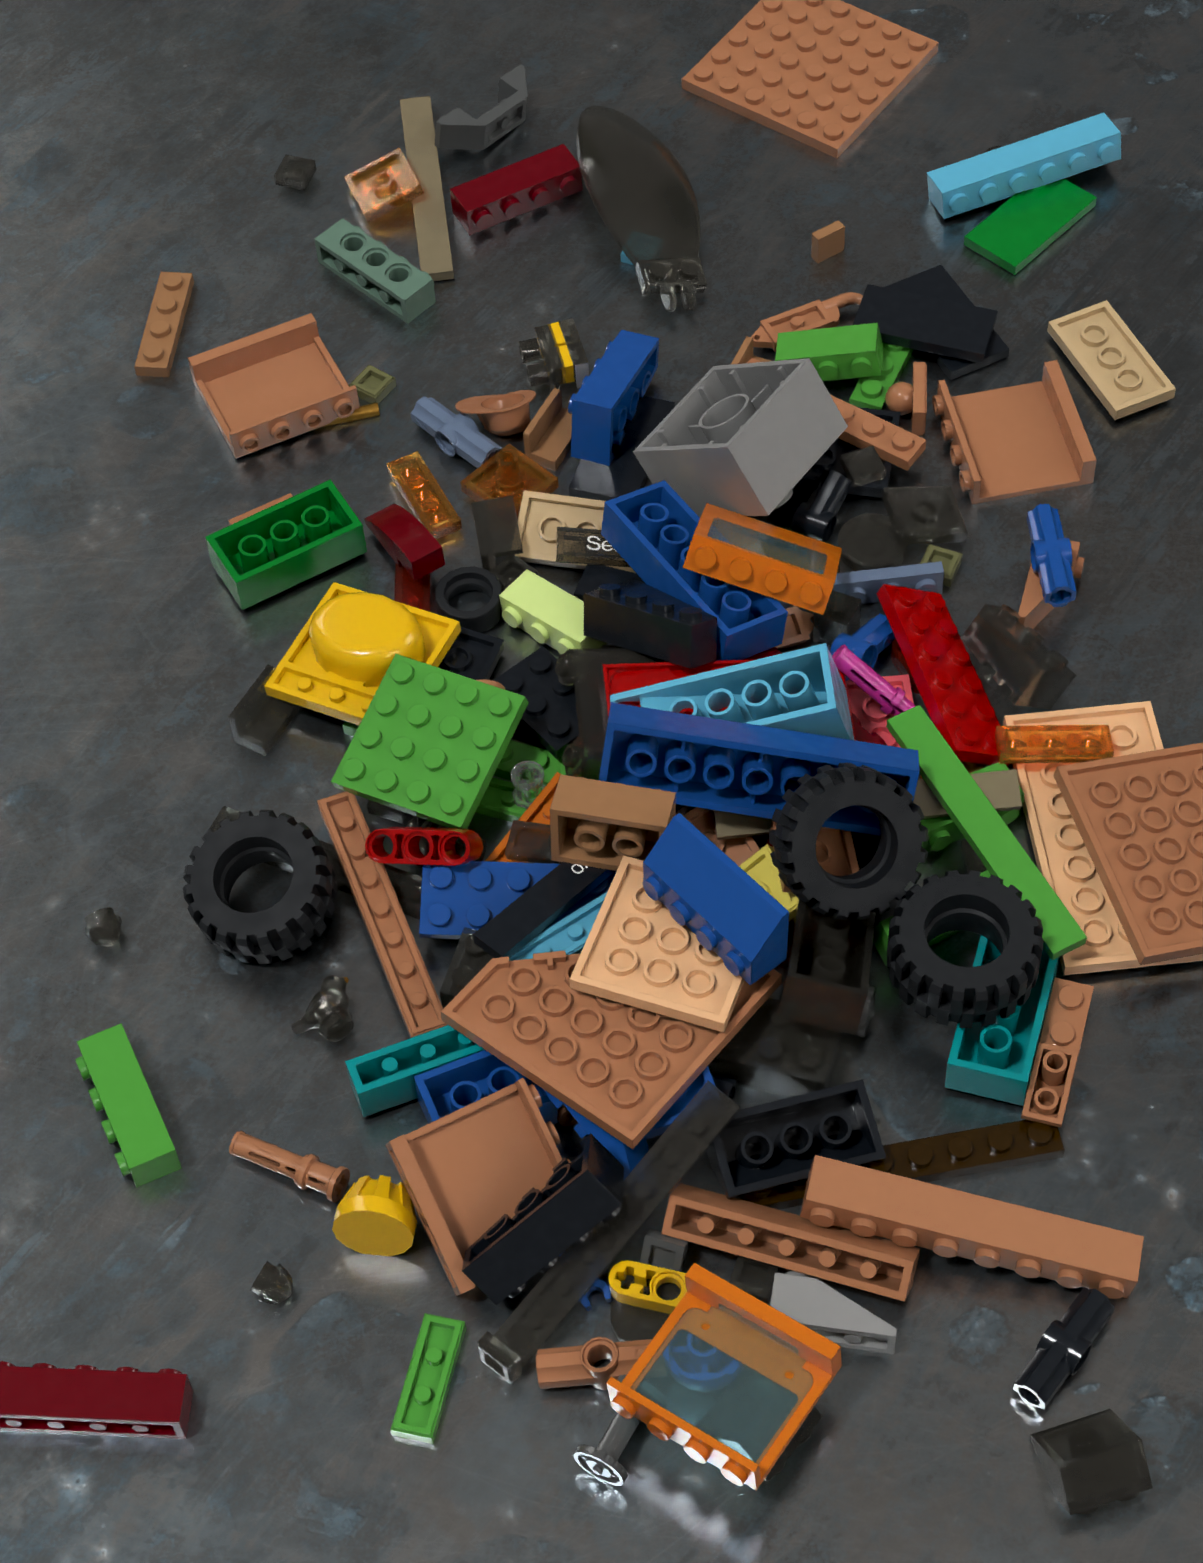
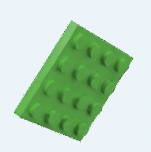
[331,654,529,829]

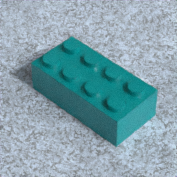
[945,935,1059,1106]

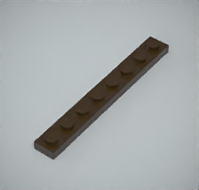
[739,1119,1065,1210]

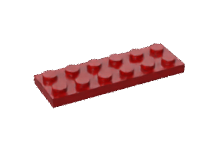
[876,584,1013,767]

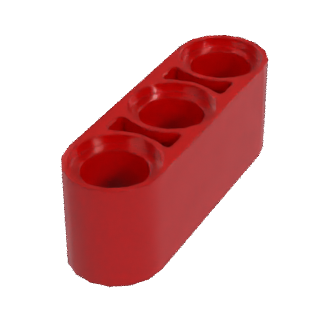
[365,827,483,866]

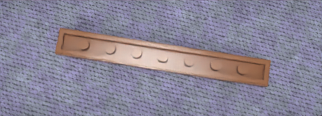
[317,791,448,1038]

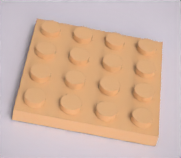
[569,855,774,1032]

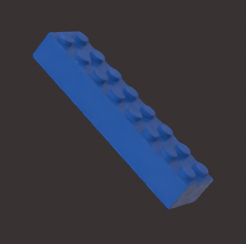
[599,702,920,836]

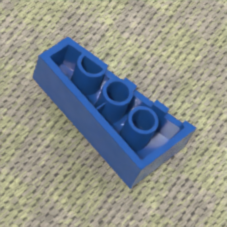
[568,330,659,466]

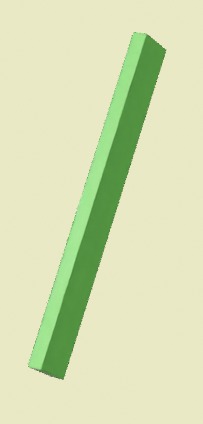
[886,705,1087,960]

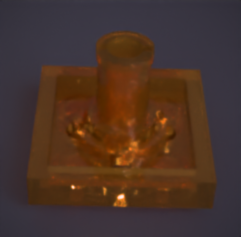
[460,443,559,526]

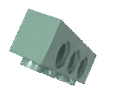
[314,218,436,324]

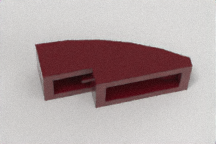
[364,503,445,581]

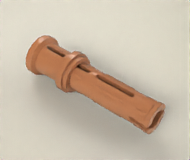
[229,1130,350,1202]

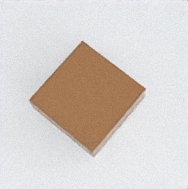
[811,220,845,263]

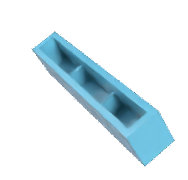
[927,112,1121,219]

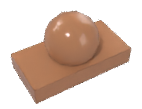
[885,362,927,436]

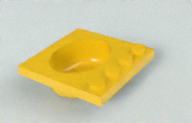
[264,582,461,726]

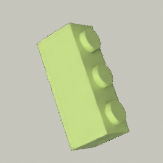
[499,569,608,666]

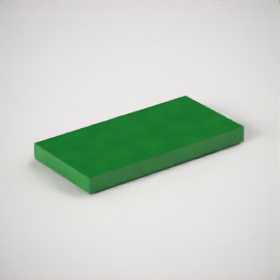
[964,179,1097,275]

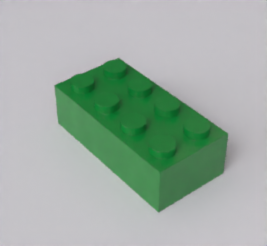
[205,479,367,610]

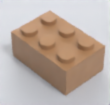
[550,774,676,871]

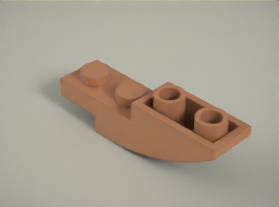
[1021,977,1094,1128]

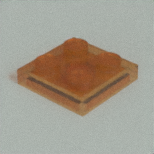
[344,147,424,223]

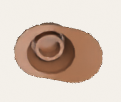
[455,390,536,436]

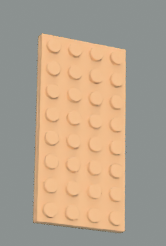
[1003,701,1203,976]

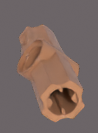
[536,1337,668,1390]

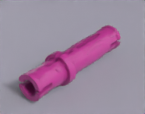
[832,644,928,716]

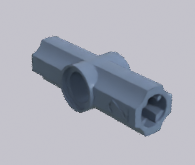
[411,396,503,473]

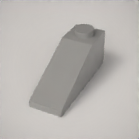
[770,1271,897,1354]

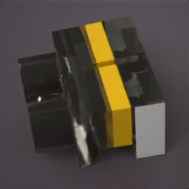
[519,318,589,393]

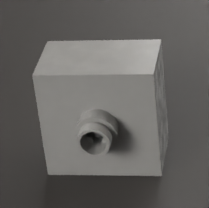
[633,358,848,517]

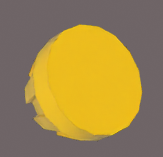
[332,1175,417,1257]

